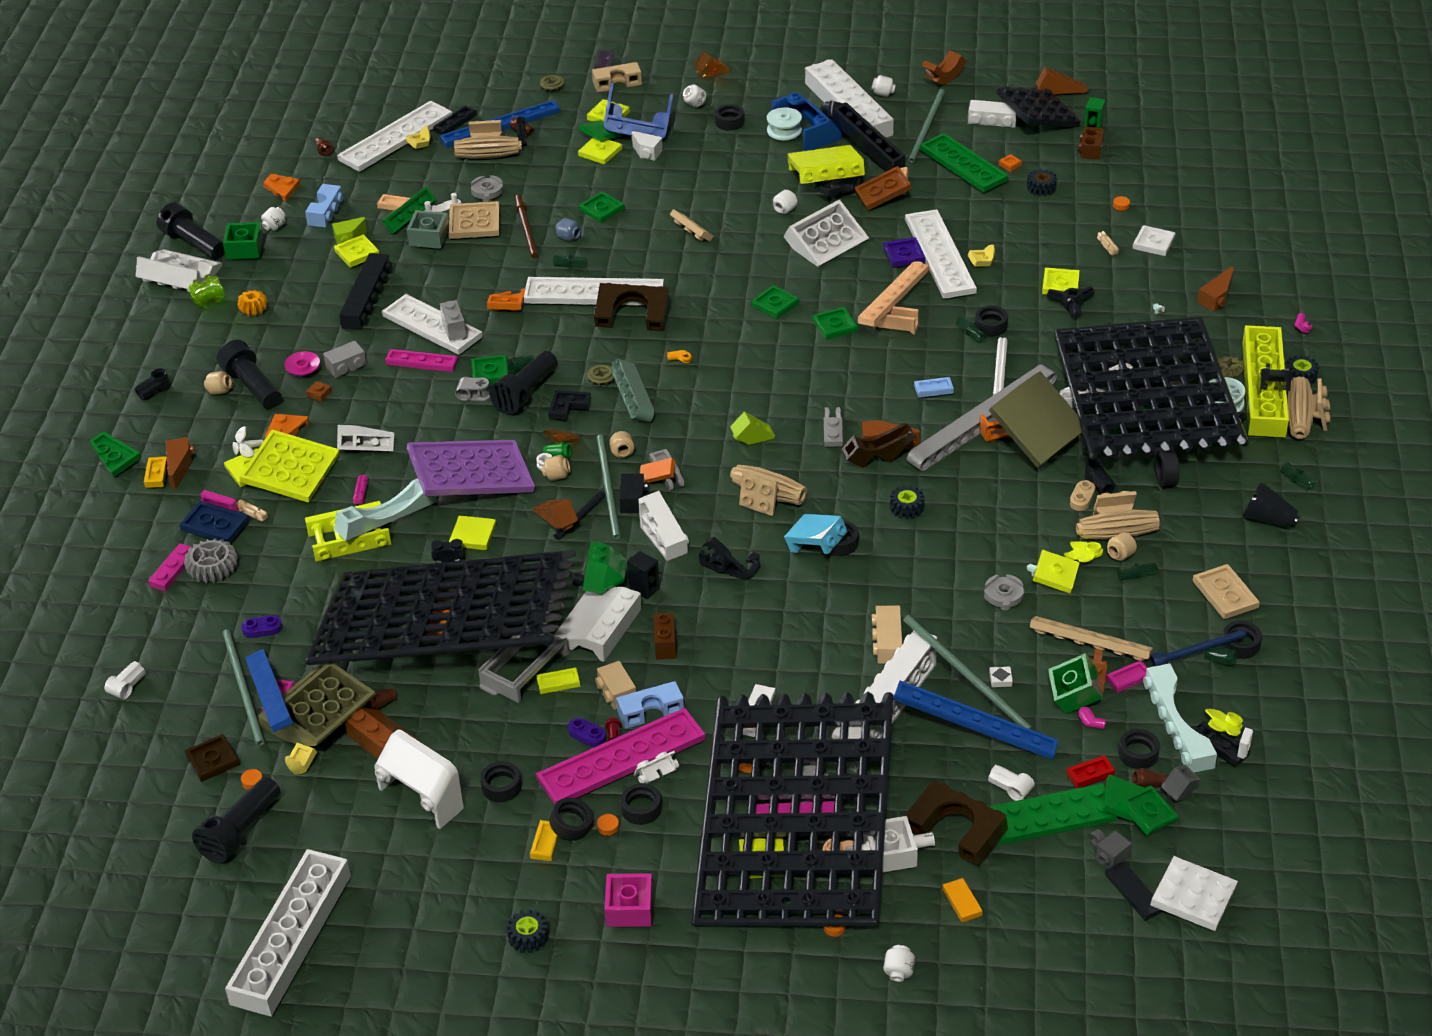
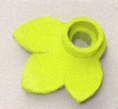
[1064,542,1103,562]
[1205,709,1243,736]

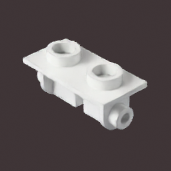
[634,751,679,784]

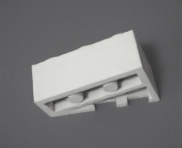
[638,491,689,561]

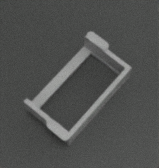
[478,626,570,703]

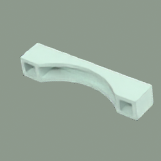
[334,479,437,541]
[1143,664,1217,773]

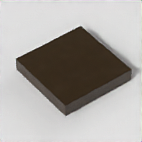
[184,734,240,782]

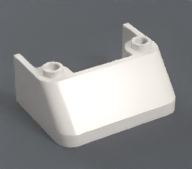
[375,729,464,829]

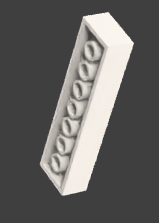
[805,59,894,137]
[832,630,937,772]
[225,849,351,1017]

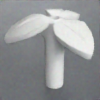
[232,426,263,457]

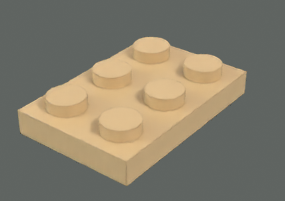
[1193,564,1260,619]

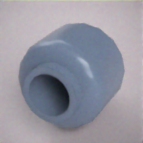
[555,218,581,242]

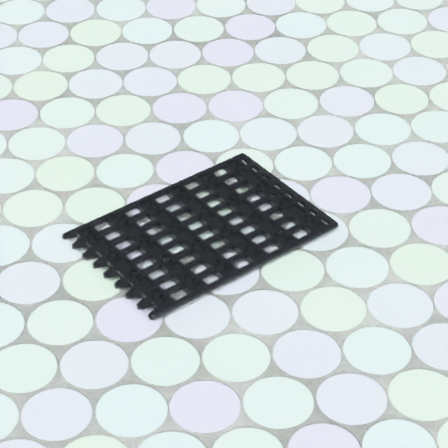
[1054,317,1249,460]
[305,550,576,665]
[691,691,893,927]

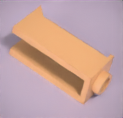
[874,306,919,335]

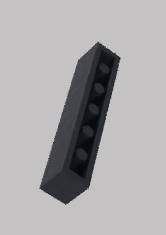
[833,102,905,171]
[339,253,392,330]

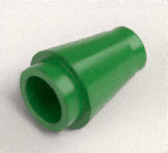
[543,442,572,458]

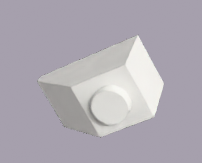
[632,131,663,161]

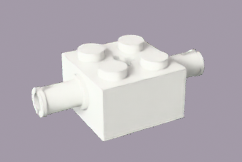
[845,816,935,872]

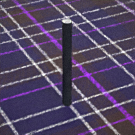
[554,490,606,540]

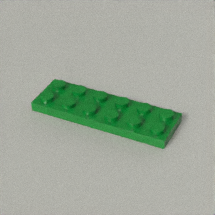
[920,133,1009,192]
[988,783,1118,846]

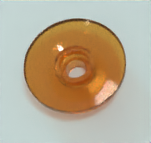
[543,430,580,443]

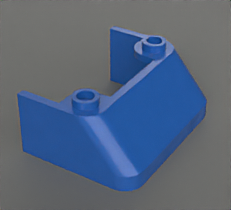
[604,83,673,140]
[771,92,842,151]

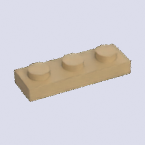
[670,209,713,241]

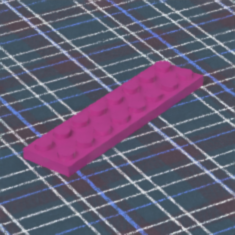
[536,708,706,805]

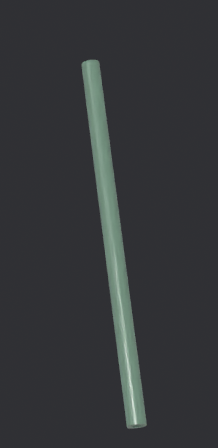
[908,89,945,163]
[596,435,621,540]
[903,614,1032,729]
[222,629,265,746]

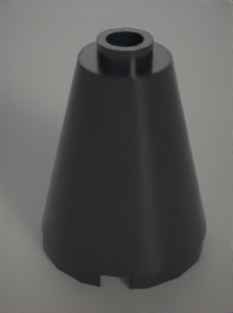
[1243,482,1300,529]

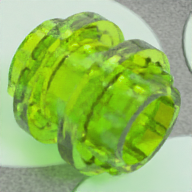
[188,274,225,308]

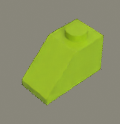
[332,217,367,245]
[730,411,775,445]

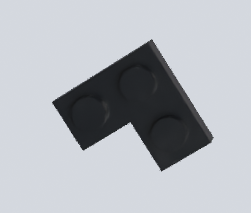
[548,390,591,420]

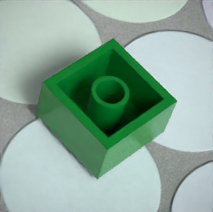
[223,222,264,260]
[1048,654,1103,714]

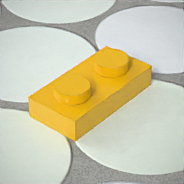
[144,457,168,488]

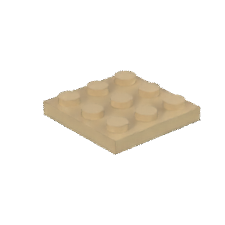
[449,201,500,239]

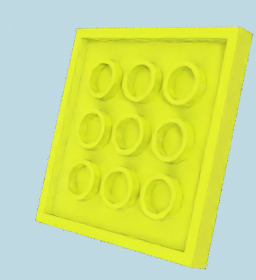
[239,429,340,503]

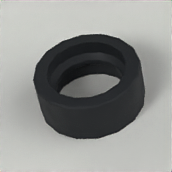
[715,104,745,131]
[975,305,1008,336]
[1155,450,1179,487]
[830,520,859,556]
[1222,620,1262,659]
[1118,729,1160,769]
[480,761,522,802]
[620,783,662,825]
[549,798,593,840]

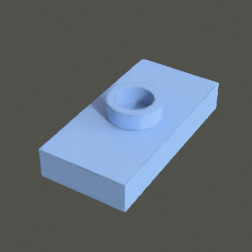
[914,377,954,398]

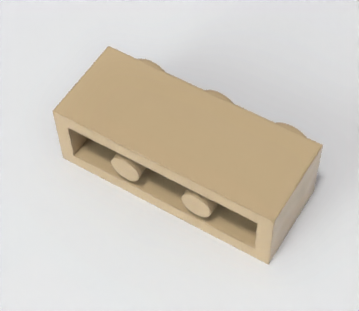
[872,606,902,664]

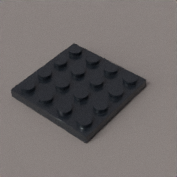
[997,87,1081,127]

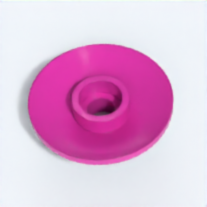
[284,351,320,376]

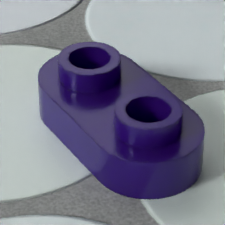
[241,615,282,638]
[568,718,606,747]

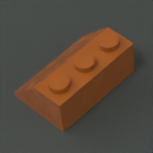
[345,708,420,759]

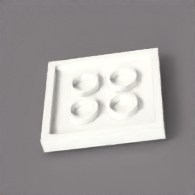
[1150,856,1238,931]

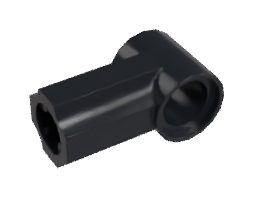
[820,100,843,117]
[134,368,171,401]
[1084,458,1116,494]

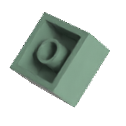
[407,210,449,249]

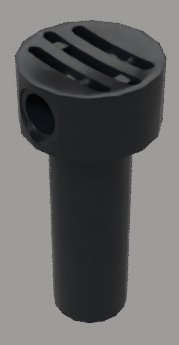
[156,202,225,260]
[216,340,282,409]
[489,351,558,414]
[192,777,281,863]

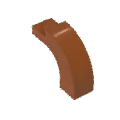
[922,50,967,85]

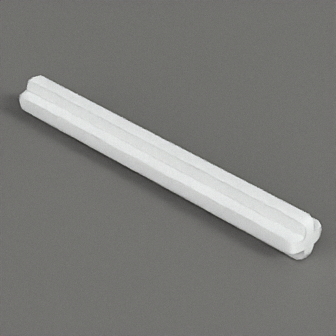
[993,337,1007,395]

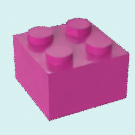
[605,873,653,927]

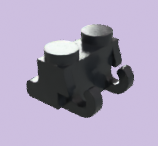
[1259,363,1292,391]
[431,539,464,563]

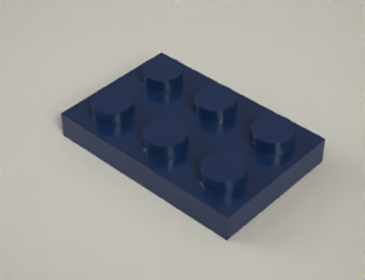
[179,501,249,543]

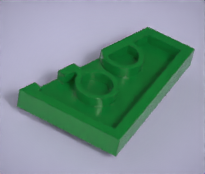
[90,431,141,478]

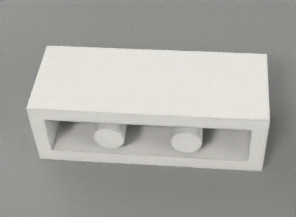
[968,100,1017,128]

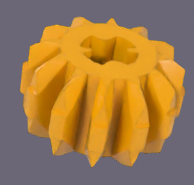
[238,289,267,317]

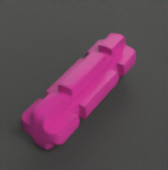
[353,475,369,505]

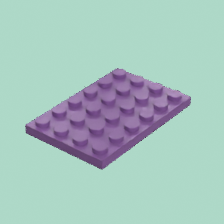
[407,440,535,496]

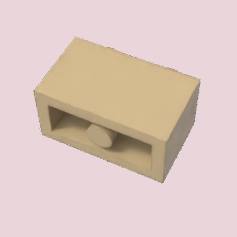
[595,661,636,710]

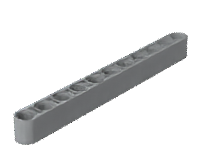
[907,364,1057,471]

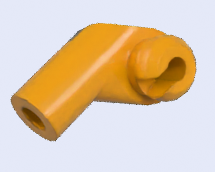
[667,350,692,363]

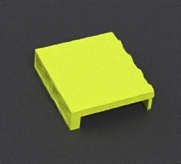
[788,145,865,184]

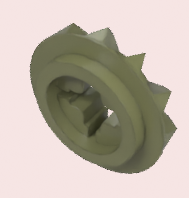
[539,75,564,92]
[1218,356,1244,377]
[587,365,614,386]

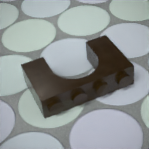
[594,283,670,331]
[904,780,1008,866]

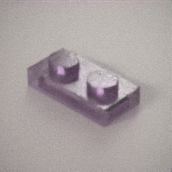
[594,50,614,69]

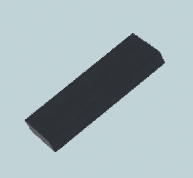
[433,105,477,135]
[1105,861,1164,921]

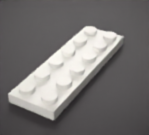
[382,294,483,355]

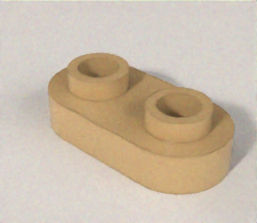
[1070,480,1095,511]

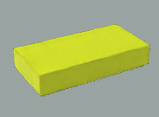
[536,668,580,694]

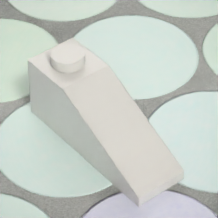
[337,425,394,451]

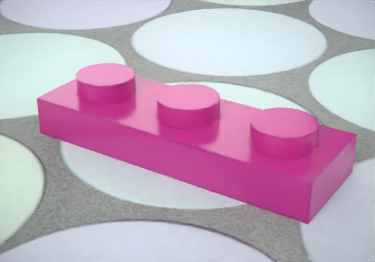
[148,543,193,591]

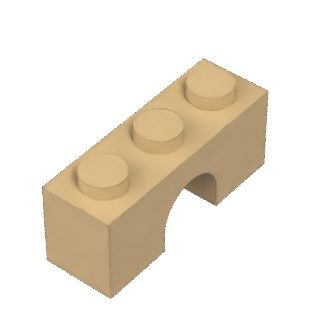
[592,62,642,92]

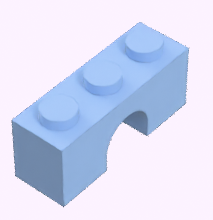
[305,184,344,227]
[616,681,684,729]

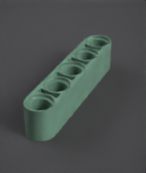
[612,359,654,422]

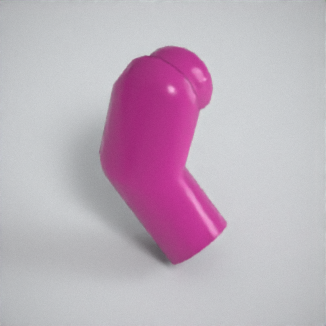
[1295,313,1312,333]
[1078,706,1106,729]

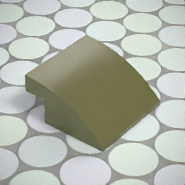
[989,371,1082,468]
[258,663,376,746]

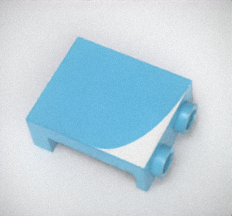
[784,514,847,554]

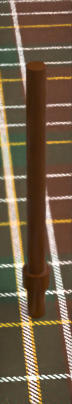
[515,195,538,258]

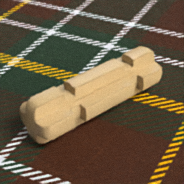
[1097,231,1119,256]
[237,500,268,522]

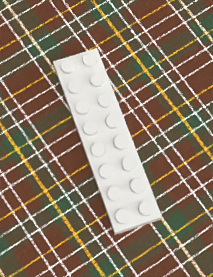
[337,101,452,172]
[905,210,977,299]
[524,277,664,306]

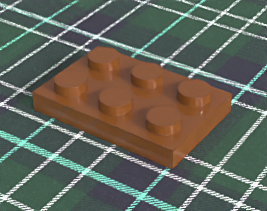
[854,166,912,210]

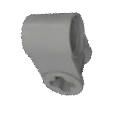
[455,377,490,402]

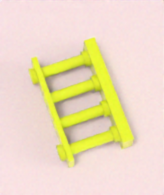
[305,501,391,562]

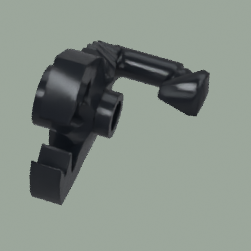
[814,175,863,197]
[699,537,761,580]

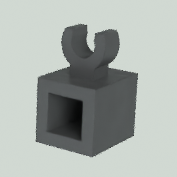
[1161,765,1201,801]
[1090,829,1132,868]

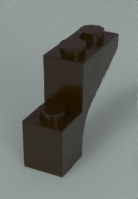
[842,423,915,468]

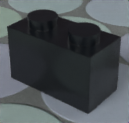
[619,474,648,513]
[627,551,660,600]

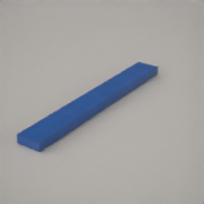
[440,100,560,148]
[245,649,293,733]
[893,680,1059,760]

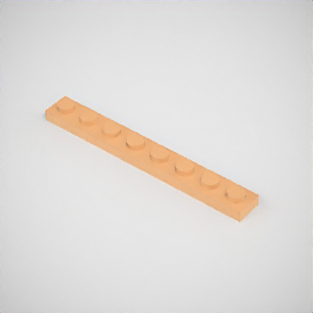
[858,261,929,326]

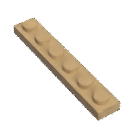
[1030,616,1153,661]

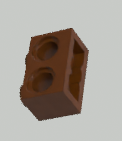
[1078,127,1104,160]
[653,613,676,660]

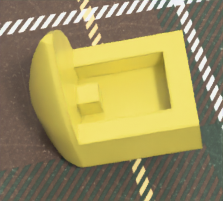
[406,126,430,149]
[968,245,995,267]
[285,743,317,775]

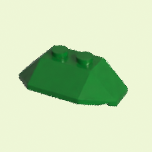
[582,542,627,594]

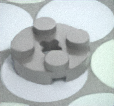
[471,175,504,202]
[984,574,1024,610]

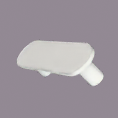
[423,193,461,212]

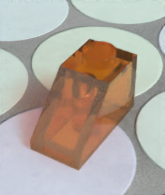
[693,50,730,78]

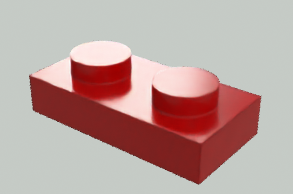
[1066,755,1115,789]

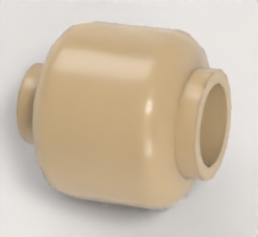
[204,371,232,395]
[610,431,635,458]
[541,455,571,481]
[1107,532,1137,561]

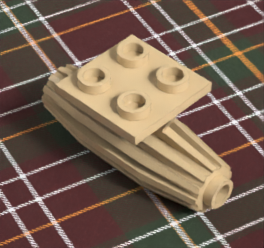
[454,120,522,159]
[1287,376,1330,439]
[730,465,807,516]
[1076,491,1160,540]

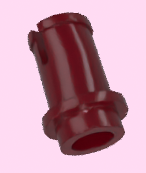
[605,717,622,741]

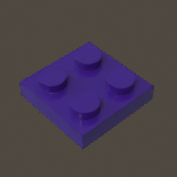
[883,237,925,267]

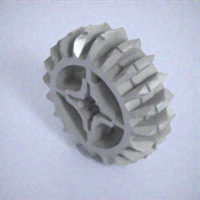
[184,538,238,584]

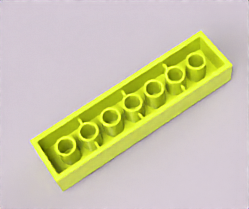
[1242,325,1289,437]

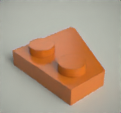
[263,174,300,202]
[487,288,526,311]
[264,414,309,438]

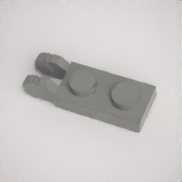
[824,407,843,447]
[649,449,685,491]

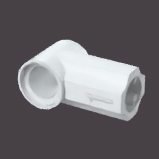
[104,661,146,700]
[988,765,1035,801]

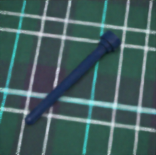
[1150,630,1247,667]

